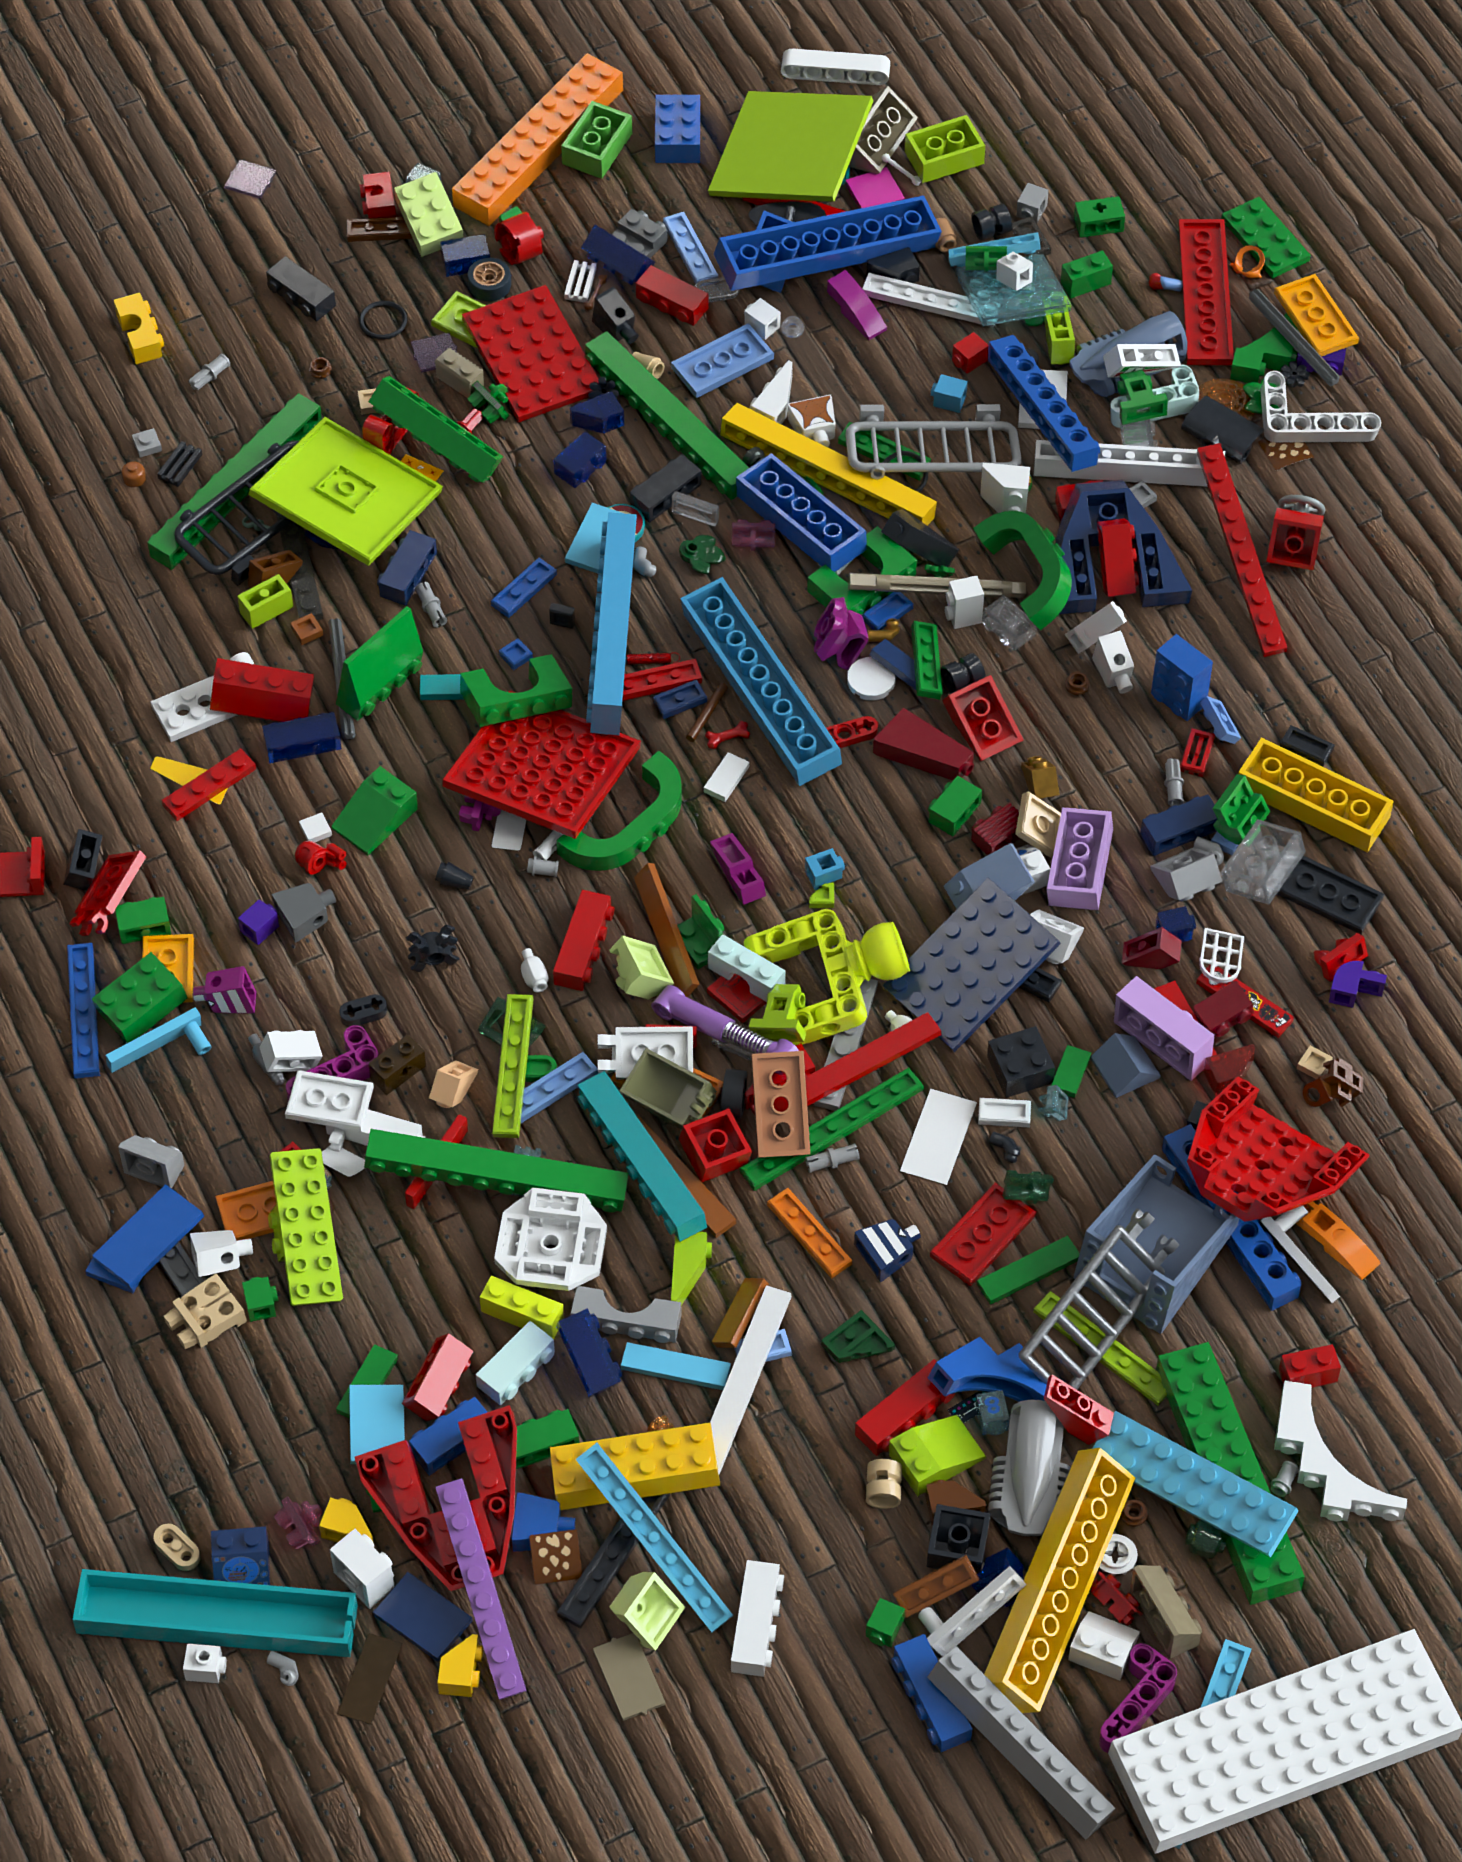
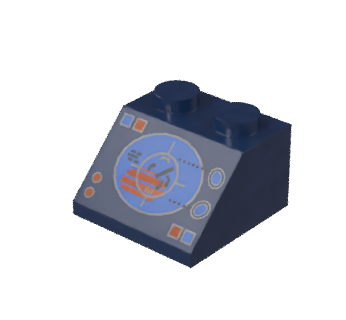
[211,1526,270,1585]

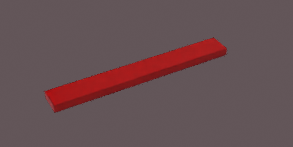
[751,1012,942,1115]

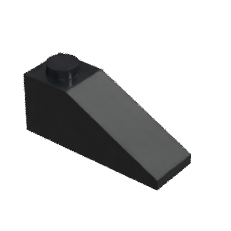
[881,509,960,567]

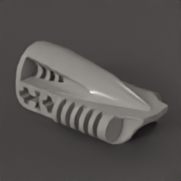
[987,1400,1071,1536]

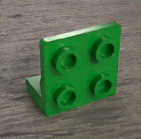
[677,894,724,970]

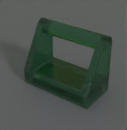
[478,997,546,1048]

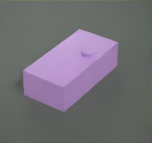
[1047,807,1113,910]
[1114,976,1214,1081]

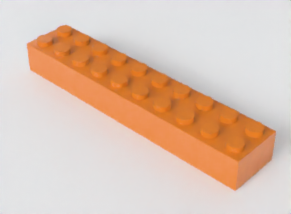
[452,53,623,226]

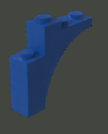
[927,1337,1047,1402]

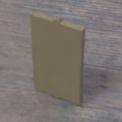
[593,1633,666,1721]

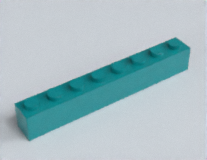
[577,1071,707,1242]

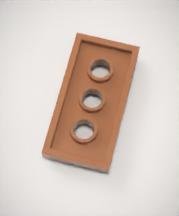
[751,1051,810,1158]

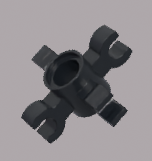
[405,925,460,972]

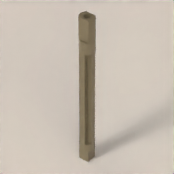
[848,573,1026,598]

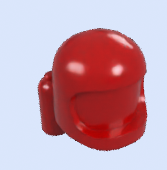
[294,840,346,875]

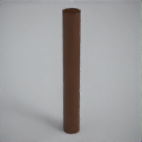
[686,682,728,742]

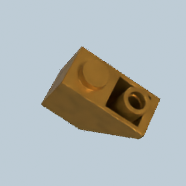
[1021,756,1060,799]

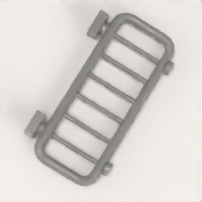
[845,404,1021,479]

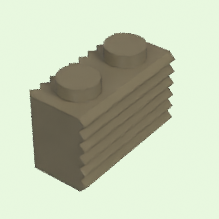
[435,348,484,398]

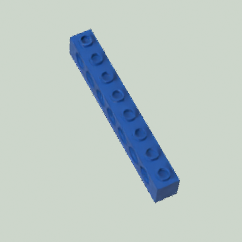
[988,335,1100,472]
[1162,1124,1301,1311]

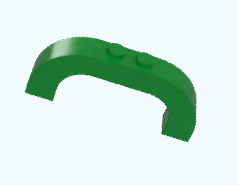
[973,511,1072,630]
[556,751,682,871]

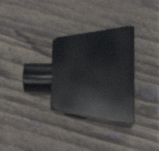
[592,286,639,344]

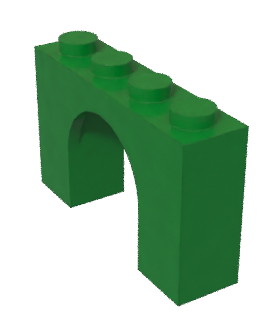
[807,526,917,615]
[460,654,572,727]

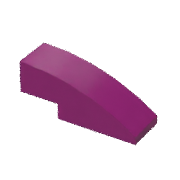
[827,270,887,340]
[710,833,766,905]

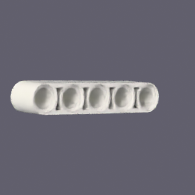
[781,49,890,85]

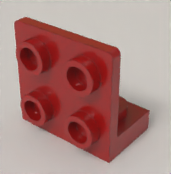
[0,837,45,897]

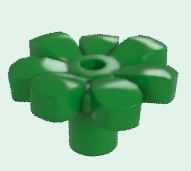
[924,564,955,578]

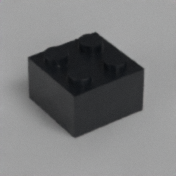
[987,1026,1055,1098]

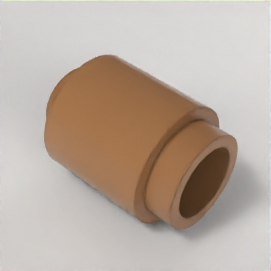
[935,218,957,252]

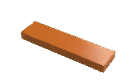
[767,1188,852,1279]

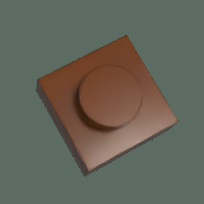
[290,613,324,645]

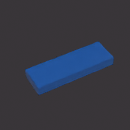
[491,558,557,618]

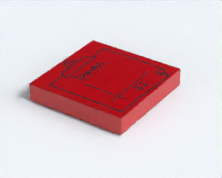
[707,974,767,1023]

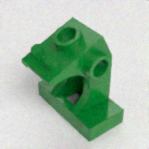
[1117,370,1168,425]

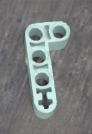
[1111,365,1199,428]

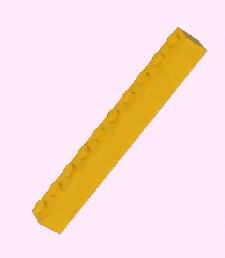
[720,403,937,526]

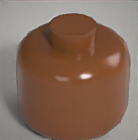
[122,461,146,487]

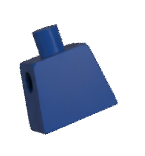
[512,1492,576,1552]

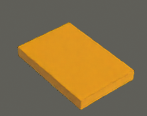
[142,934,194,1003]

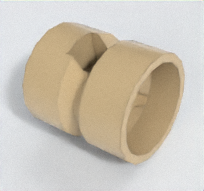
[866,1459,902,1509]

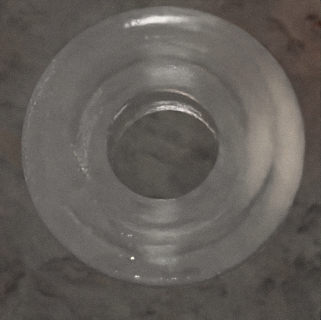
[781,316,804,338]

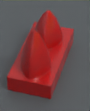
[1314,933,1368,982]

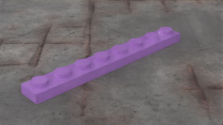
[436,1478,527,1700]

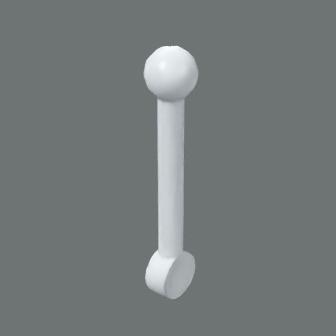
[882,153,921,186]

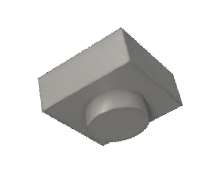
[132,428,162,458]

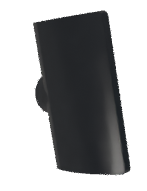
[1181,396,1264,464]

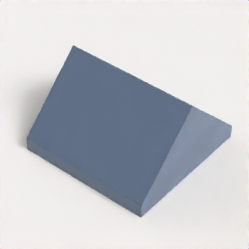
[1090,1033,1161,1098]

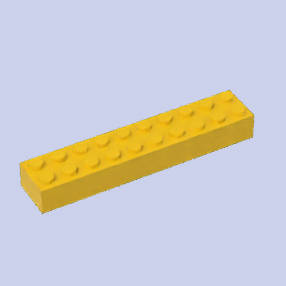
[984,1448,1135,1713]

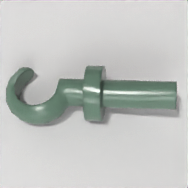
[242,516,270,531]

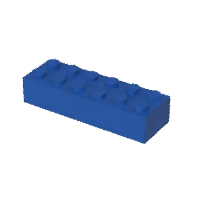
[736,453,867,572]

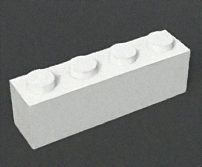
[731,1560,784,1677]

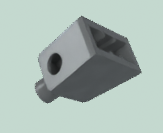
[272,883,336,943]

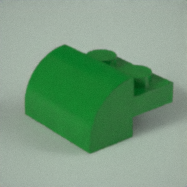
[1212,774,1270,846]

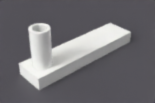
[1261,1205,1340,1303]
[918,1566,1027,1657]

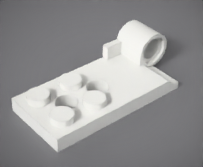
[151,652,254,742]

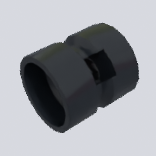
[971,203,1012,241]
[941,653,986,694]

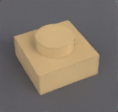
[358,388,377,415]
[1297,1045,1333,1079]

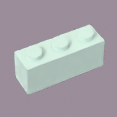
[476,1321,555,1406]

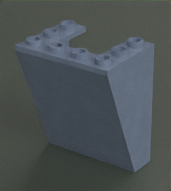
[1073,1154,1240,1334]

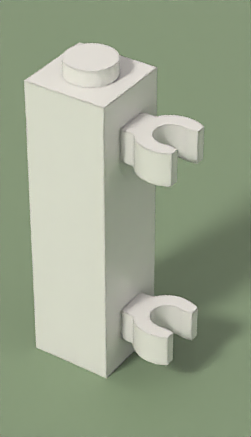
[326,1109,425,1152]

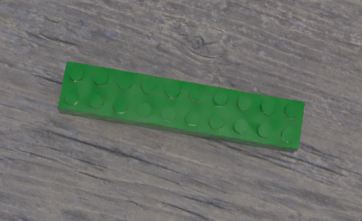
[1156,1342,1305,1605]

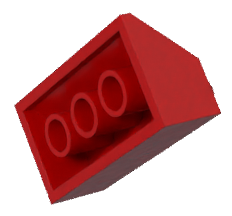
[210,658,314,726]

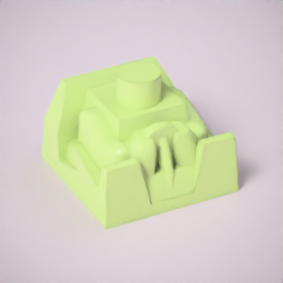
[609,936,674,1000]
[609,1572,685,1651]

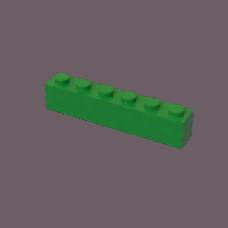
[368,376,504,483]

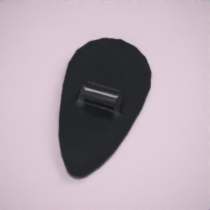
[749,201,827,226]

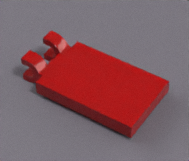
[69,850,146,936]

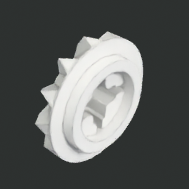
[1099,1534,1138,1576]

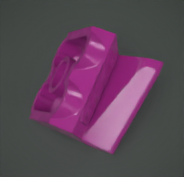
[814,597,868,670]

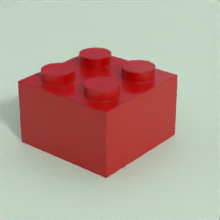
[679,1109,752,1182]

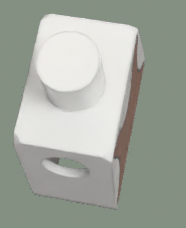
[788,395,835,447]

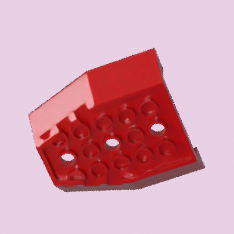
[1187,1077,1370,1222]

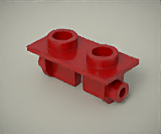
[1091,1571,1143,1626]

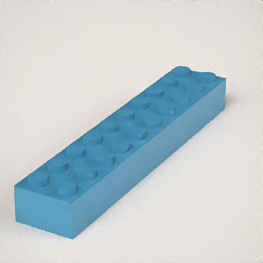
[586,512,637,735]
[680,577,842,786]

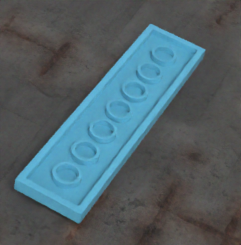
[1092,1411,1298,1558]

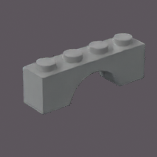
[571,1286,682,1343]

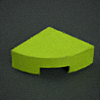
[809,883,834,908]

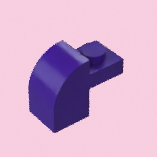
[1329,961,1387,1008]

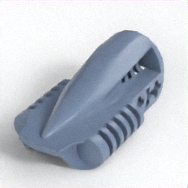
[1070,311,1187,397]

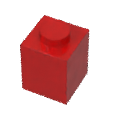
[952,332,989,374]

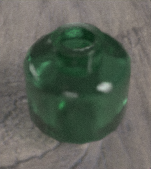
[1185,1520,1227,1559]

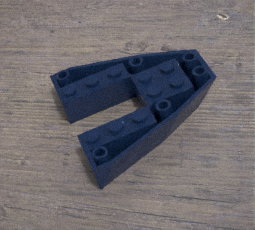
[1055,480,1192,614]

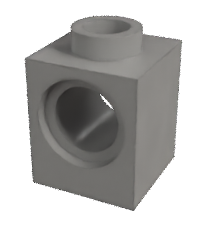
[1016,183,1049,223]

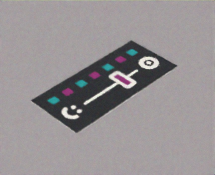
[947,1391,995,1423]

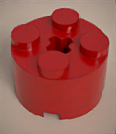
[494,211,544,265]

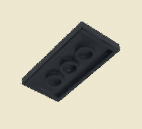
[1272,852,1385,935]

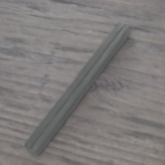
[1249,289,1340,386]
[328,618,355,740]

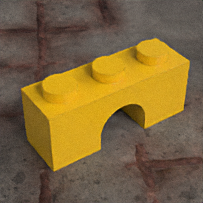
[114,293,164,364]

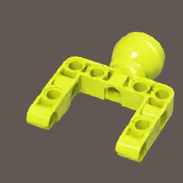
[744,909,910,1045]

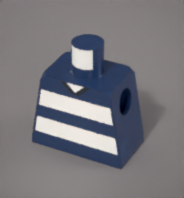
[854,1219,921,1282]

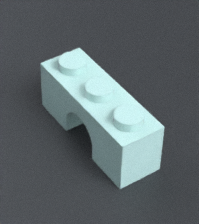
[708,935,785,1002]

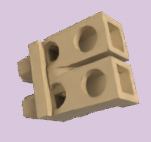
[163,1273,247,1349]

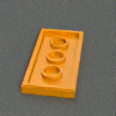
[1274,274,1359,357]

